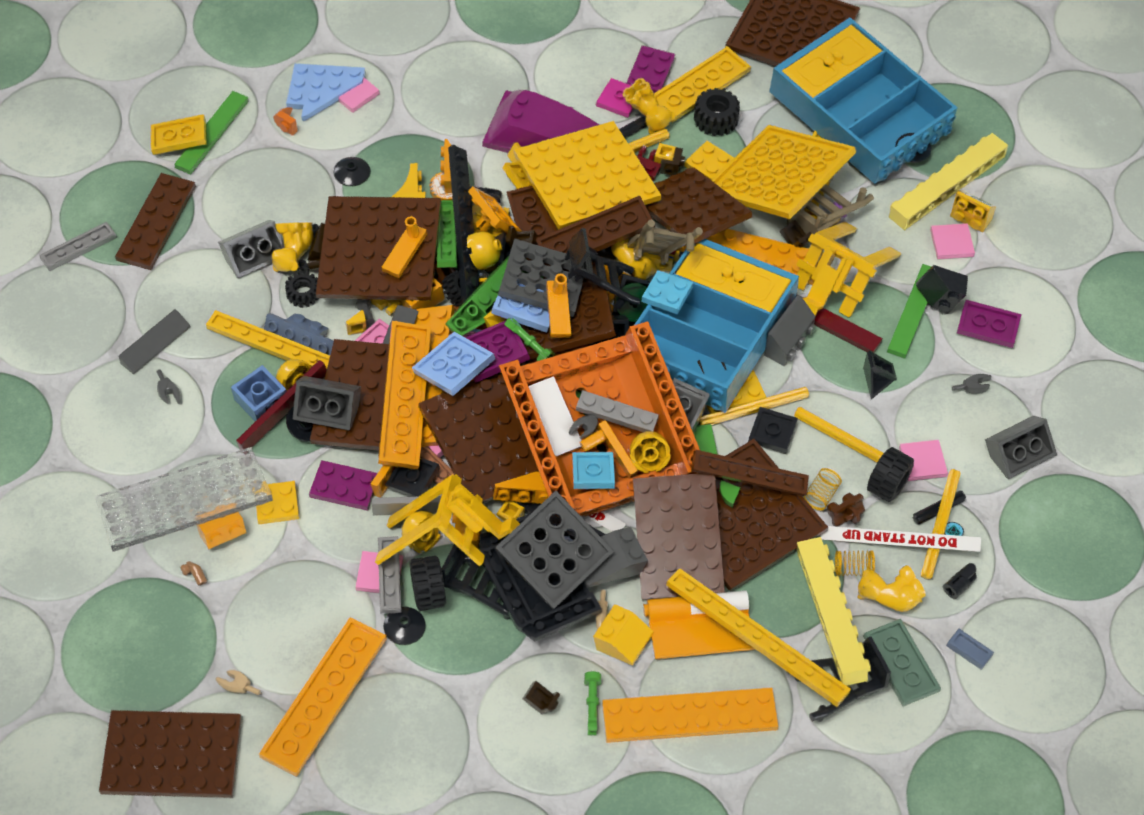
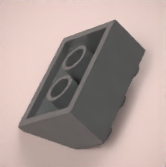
[218,220,284,278]
[764,295,816,366]
[293,376,361,430]
[985,416,1057,479]

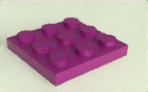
[466,320,530,383]

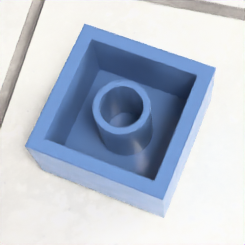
[231,365,287,421]

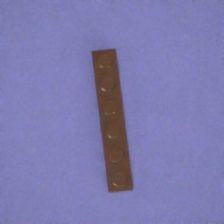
[691,450,809,496]

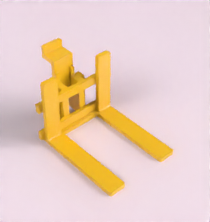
[796,222,902,317]
[375,474,520,566]

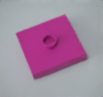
[596,78,634,118]

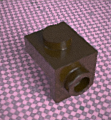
[660,147,685,176]
[779,220,812,247]
[506,226,537,249]
[522,681,561,714]

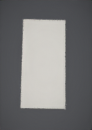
[528,377,582,457]

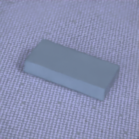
[946,629,994,670]

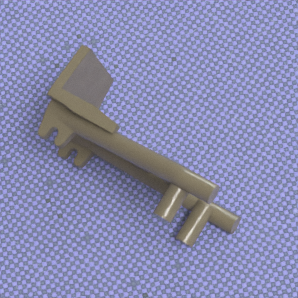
[787,176,874,244]
[628,220,703,265]

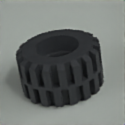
[694,88,740,136]
[867,447,914,502]
[410,555,446,611]

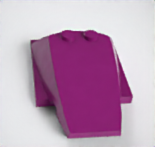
[482,90,599,153]

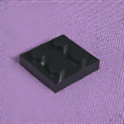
[748,407,798,453]
[385,457,440,497]

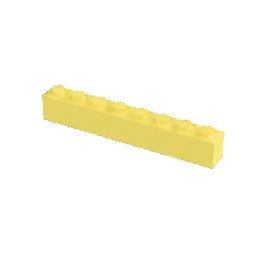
[889,133,1008,231]
[797,537,871,686]

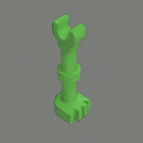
[504,318,555,361]
[584,671,601,735]

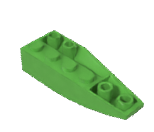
[445,255,544,336]

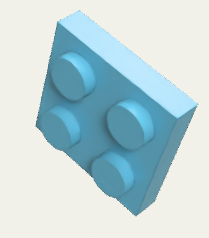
[642,270,693,314]
[572,452,615,489]

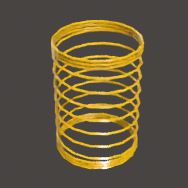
[804,468,842,511]
[835,550,875,576]

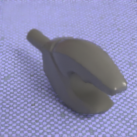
[156,369,181,404]
[952,374,992,394]
[569,414,599,439]

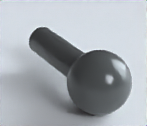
[356,299,374,325]

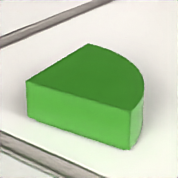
[719,480,740,507]

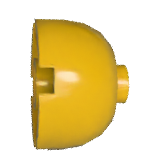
[467,231,502,270]
[276,359,312,390]
[630,431,670,473]
[402,511,441,553]

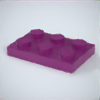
[626,45,675,93]
[957,300,1022,348]
[309,460,377,511]

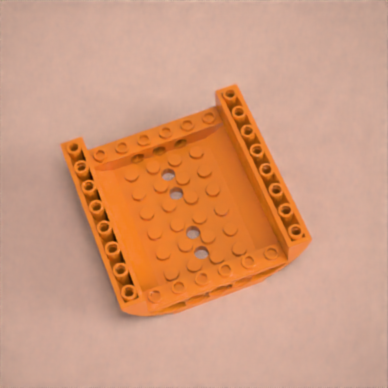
[499,321,700,518]

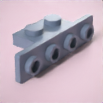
[264,313,334,356]

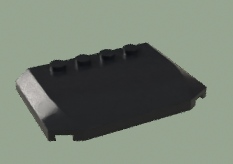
[480,513,602,641]

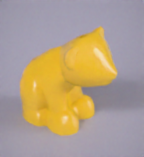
[623,78,676,134]
[271,222,314,272]
[610,238,657,280]
[858,565,925,612]

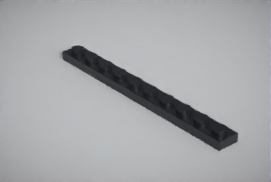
[448,145,479,304]

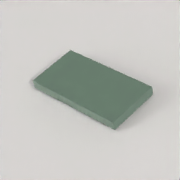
[863,619,941,706]

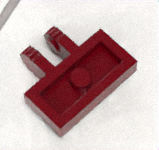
[636,145,661,181]

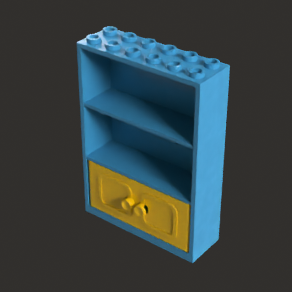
[769,18,958,184]
[634,239,799,413]

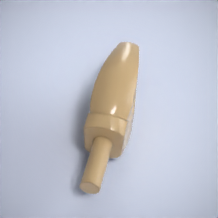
[596,590,608,628]
[216,670,261,695]

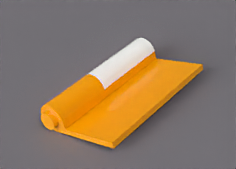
[643,591,755,659]

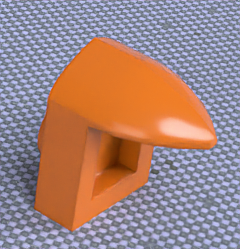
[273,107,298,136]

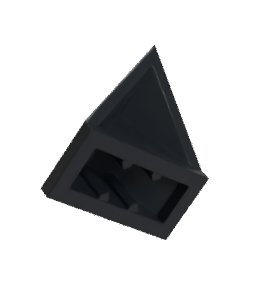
[863,351,897,400]

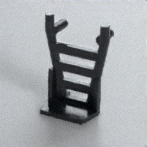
[565,227,640,309]
[441,544,510,620]
[786,636,891,722]

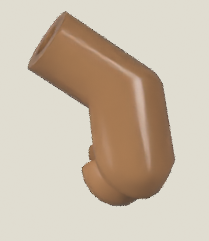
[180,561,207,586]

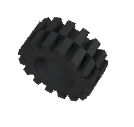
[442,270,462,307]
[285,271,319,308]

